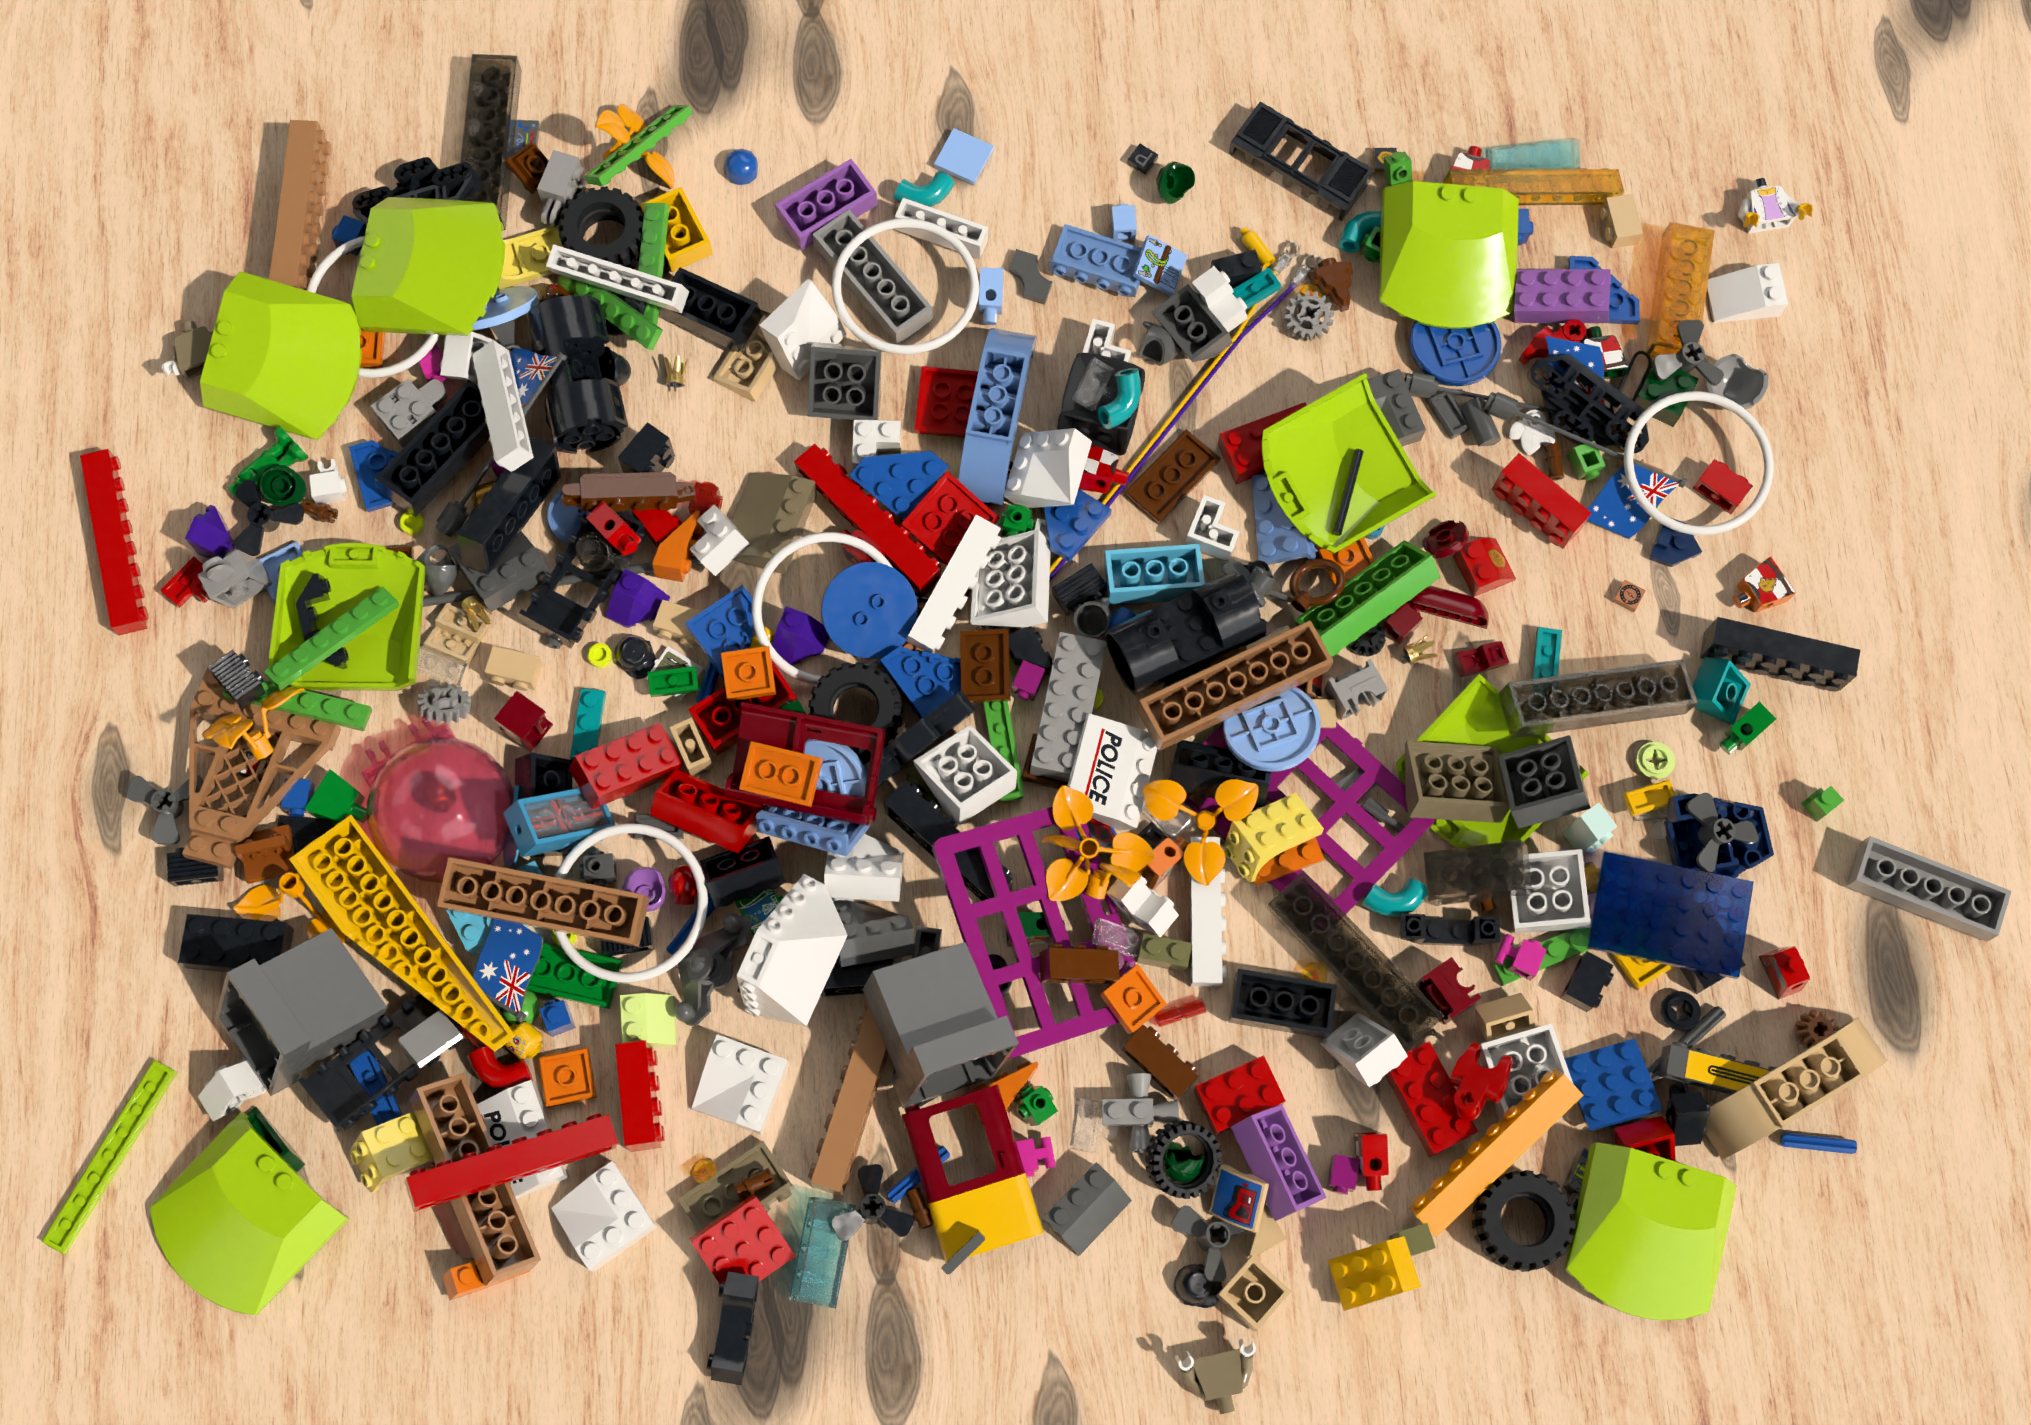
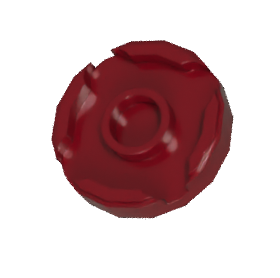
[1423,520,1469,558]

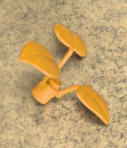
[595,104,674,189]
[202,687,305,760]
[1143,779,1259,886]
[1046,785,1155,901]
[1041,835,1141,899]
[233,838,347,943]

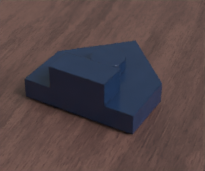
[1649,517,1702,567]

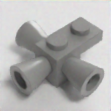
[1102,1073,1179,1153]

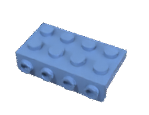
[1049,224,1142,297]
[1251,473,1318,565]
[756,807,870,857]

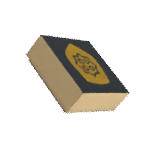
[1373,148,1397,172]

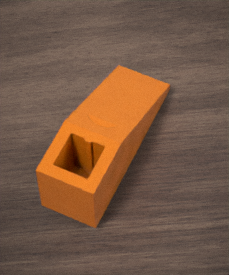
[652,511,704,582]
[971,1061,1039,1125]
[442,1261,530,1301]

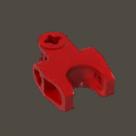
[1519,319,1586,386]
[1449,1042,1513,1121]

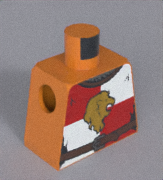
[1733,556,1796,612]
[1137,836,1188,890]

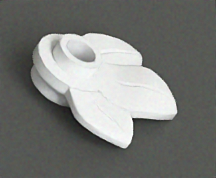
[1509,410,1555,456]

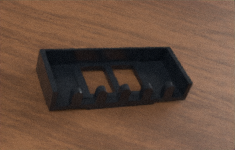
[1229,101,1374,221]
[519,511,647,649]
[298,994,463,1132]

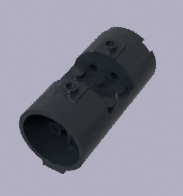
[527,294,628,454]
[1105,570,1267,696]

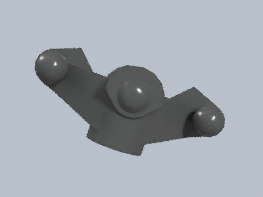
[674,913,752,1026]

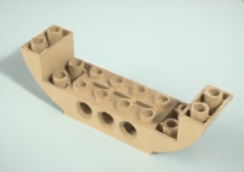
[1705,1017,1887,1160]

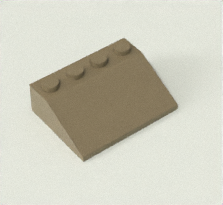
[731,473,817,575]
[1405,741,1510,823]

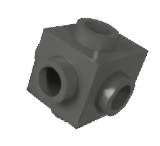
[579,851,618,887]

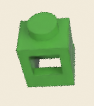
[1384,151,1413,186]
[1566,441,1606,481]
[1801,786,1844,822]

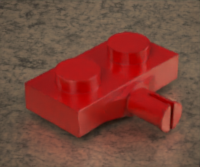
[160,556,209,608]

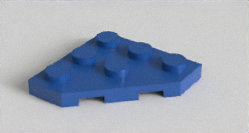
[1568,256,1640,325]
[349,440,398,512]
[849,450,949,520]
[1044,489,1112,562]
[684,584,753,679]
[879,647,961,719]

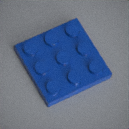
[1564,1039,1662,1132]

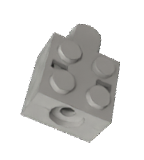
[537,150,587,227]
[371,378,447,448]
[198,549,272,609]

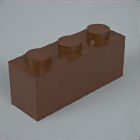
[1039,944,1120,984]
[1122,1024,1199,1100]

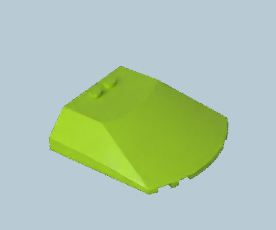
[1379,181,1519,329]
[351,197,505,336]
[200,271,362,440]
[1262,373,1437,554]
[268,543,425,691]
[1396,674,1589,863]
[150,1112,350,1315]
[1565,1142,1737,1320]

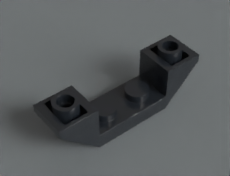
[295,573,349,669]
[1400,913,1500,946]

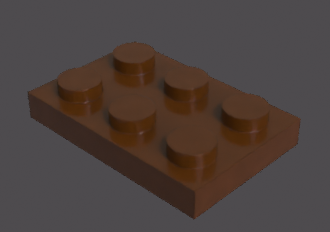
[960,629,1011,703]

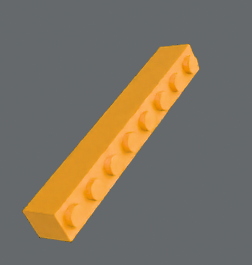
[1409,1068,1583,1237]

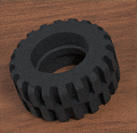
[558,186,644,269]
[808,662,903,757]
[1472,1170,1576,1272]

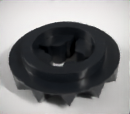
[1349,623,1386,657]
[1660,991,1701,1031]

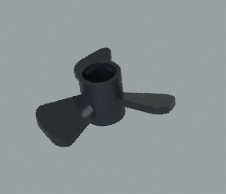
[234,479,304,556]
[831,1164,914,1242]

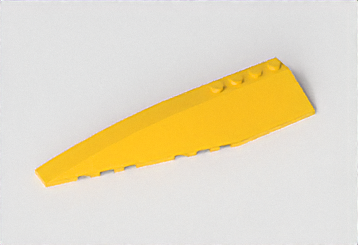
[289,815,516,1052]

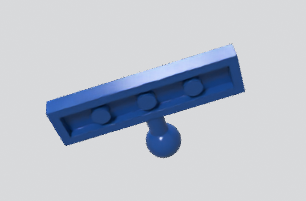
[350,1050,403,1126]

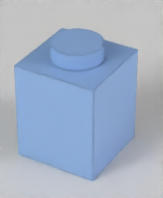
[1111,204,1137,241]

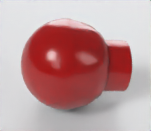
[668,865,698,905]

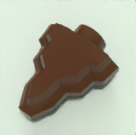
[1308,258,1353,312]

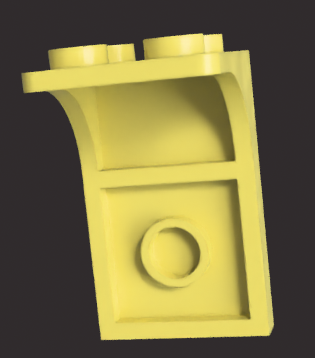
[498,226,563,289]
[1224,793,1324,883]
[350,1111,433,1193]

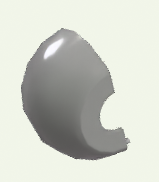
[1707,354,1769,410]

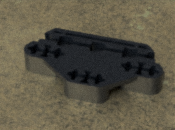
[352,157,482,224]
[1527,354,1649,453]
[864,690,977,788]

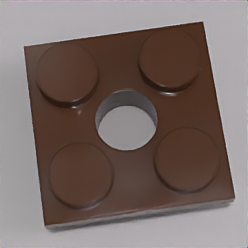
[505,142,549,195]

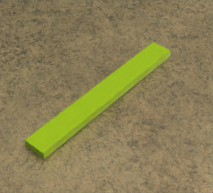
[41,1060,178,1255]

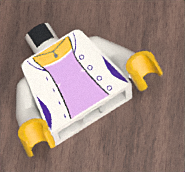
[1738,178,1813,234]

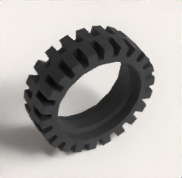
[1145,1120,1222,1199]

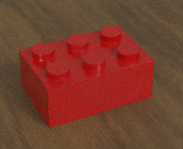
[1193,1055,1286,1136]

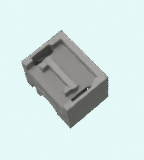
[1324,659,1388,720]

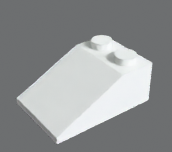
[1704,263,1788,323]
[1320,1013,1408,1087]

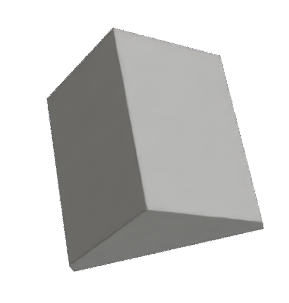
[398,1009,463,1068]

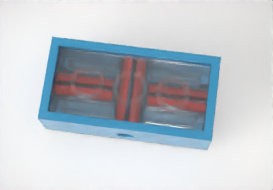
[503,788,615,857]

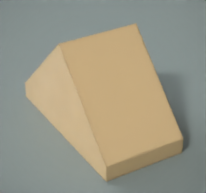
[1247,1205,1286,1258]

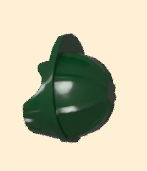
[1156,161,1195,204]
[259,465,306,507]
[1162,1141,1204,1182]

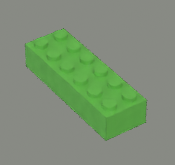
[1294,540,1440,657]

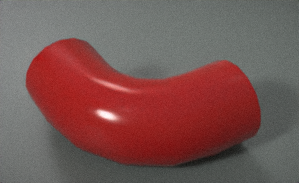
[468,1046,534,1090]

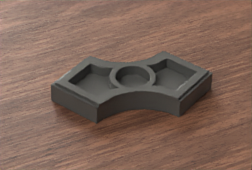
[1009,249,1052,305]

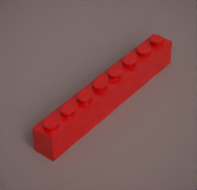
[794,443,942,596]
[80,449,149,636]
[405,1113,618,1212]

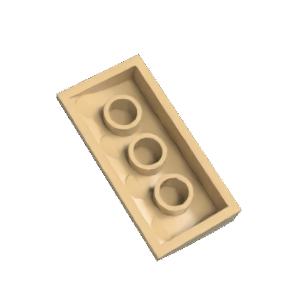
[713,305,779,402]

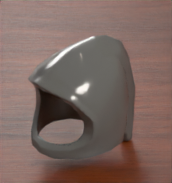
[1137,321,1182,366]
[417,545,459,596]
[1073,597,1112,638]

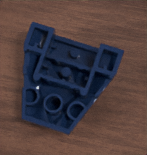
[1663,793,1774,894]

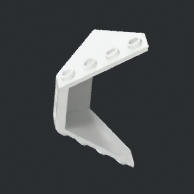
[737,874,848,1026]

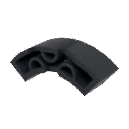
[707,1271,759,1385]

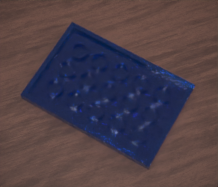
[1587,852,1754,979]

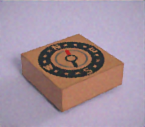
[1613,580,1646,612]

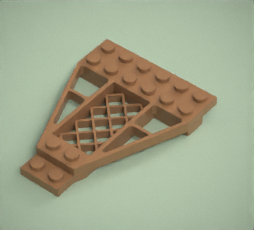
[182,667,341,869]

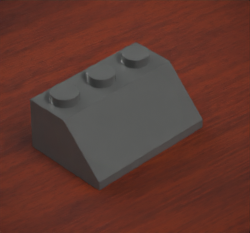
[1151,284,1233,362]
[1043,1162,1132,1256]

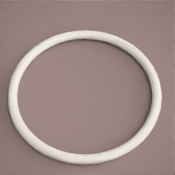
[832,218,980,354]
[306,236,440,378]
[1624,391,1774,535]
[752,532,893,685]
[554,824,708,983]

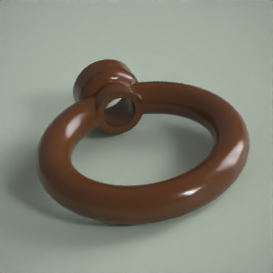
[1289,558,1346,613]

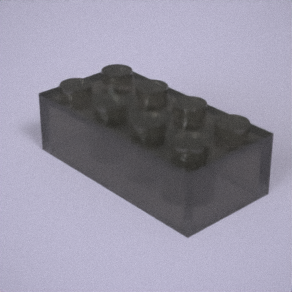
[1424,840,1532,906]

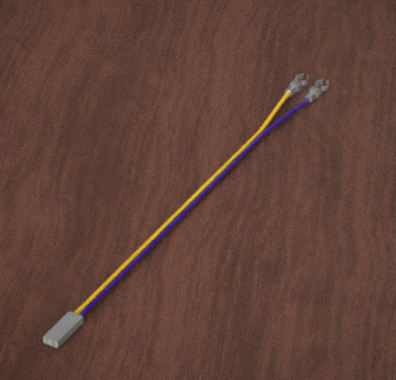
[1049,240,1320,582]

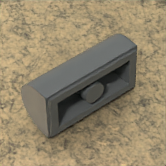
[1461,397,1501,447]

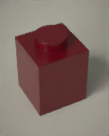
[1382,603,1423,645]

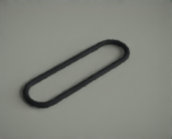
[1610,351,1652,415]

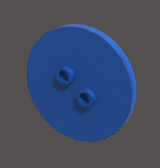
[1409,320,1501,386]
[821,562,918,658]

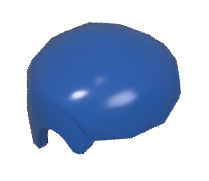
[724,149,758,185]

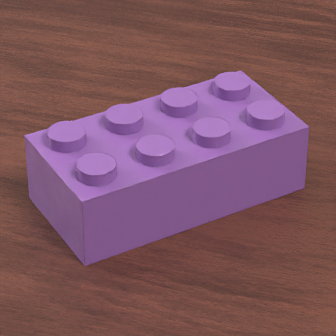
[775,159,877,251]
[1514,269,1611,323]
[1231,1104,1327,1221]

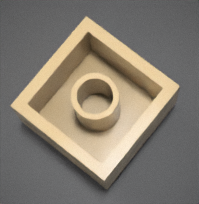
[1216,1255,1292,1332]

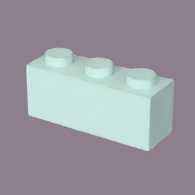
[1562,803,1618,855]

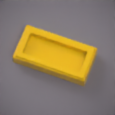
[1622,779,1676,817]

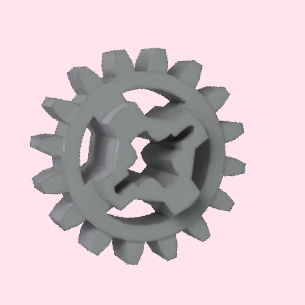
[1284,291,1334,342]
[417,683,471,725]

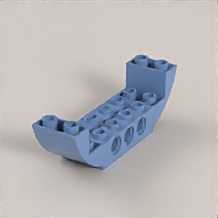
[958,328,1037,506]

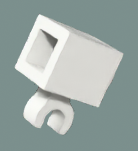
[309,459,348,504]

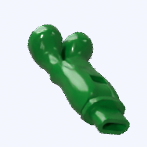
[228,425,309,501]

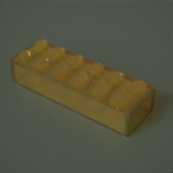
[1646,222,1715,358]

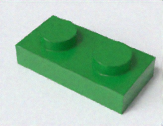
[647,666,699,698]

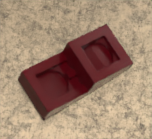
[1453,641,1510,677]

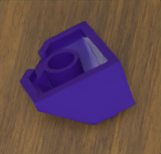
[185,505,235,559]
[605,569,671,628]
[772,606,830,665]

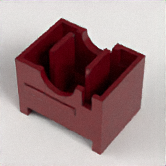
[494,691,553,753]
[1416,957,1481,1025]

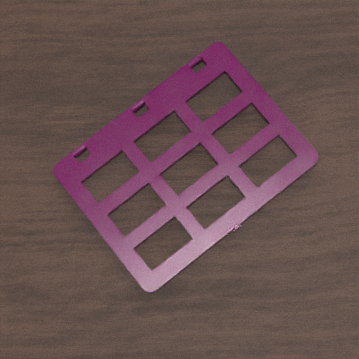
[1169,686,1435,932]
[932,807,1136,1058]

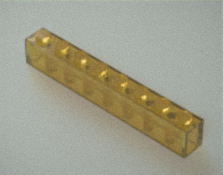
[1442,168,1624,205]

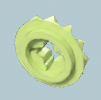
[1635,742,1675,780]

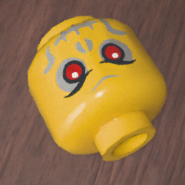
[505,1022,543,1059]

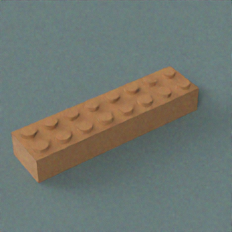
[269,120,331,290]
[1136,620,1334,751]
[437,857,650,947]
[808,998,889,1197]
[409,1073,541,1287]

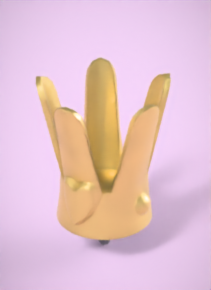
[665,355,689,392]
[462,595,493,631]
[1400,634,1438,665]

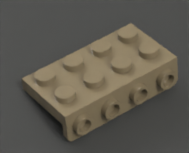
[677,1141,794,1232]

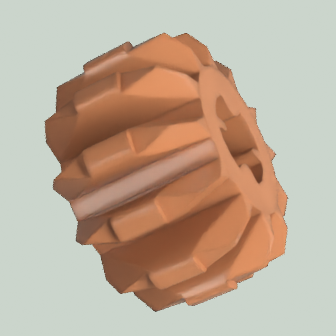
[1794,1010,1839,1049]

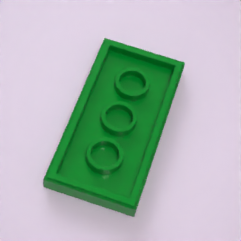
[527,942,623,1009]

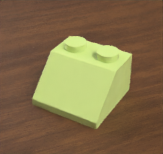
[620,993,676,1047]

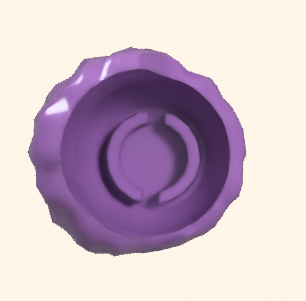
[622,867,666,912]

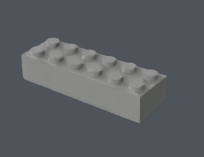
[812,209,933,345]
[1030,632,1107,782]
[1846,836,2012,942]

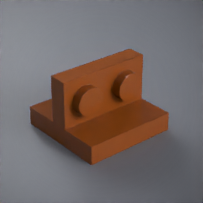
[235,825,297,884]

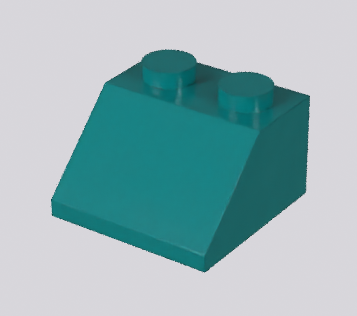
[1687,657,1751,725]

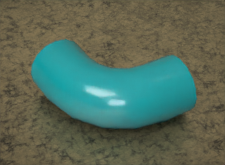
[893,171,955,207]
[1338,211,1381,253]
[1098,368,1141,429]
[1362,878,1430,917]

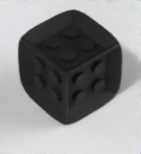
[1057,353,1145,456]

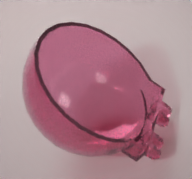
[361,716,514,883]

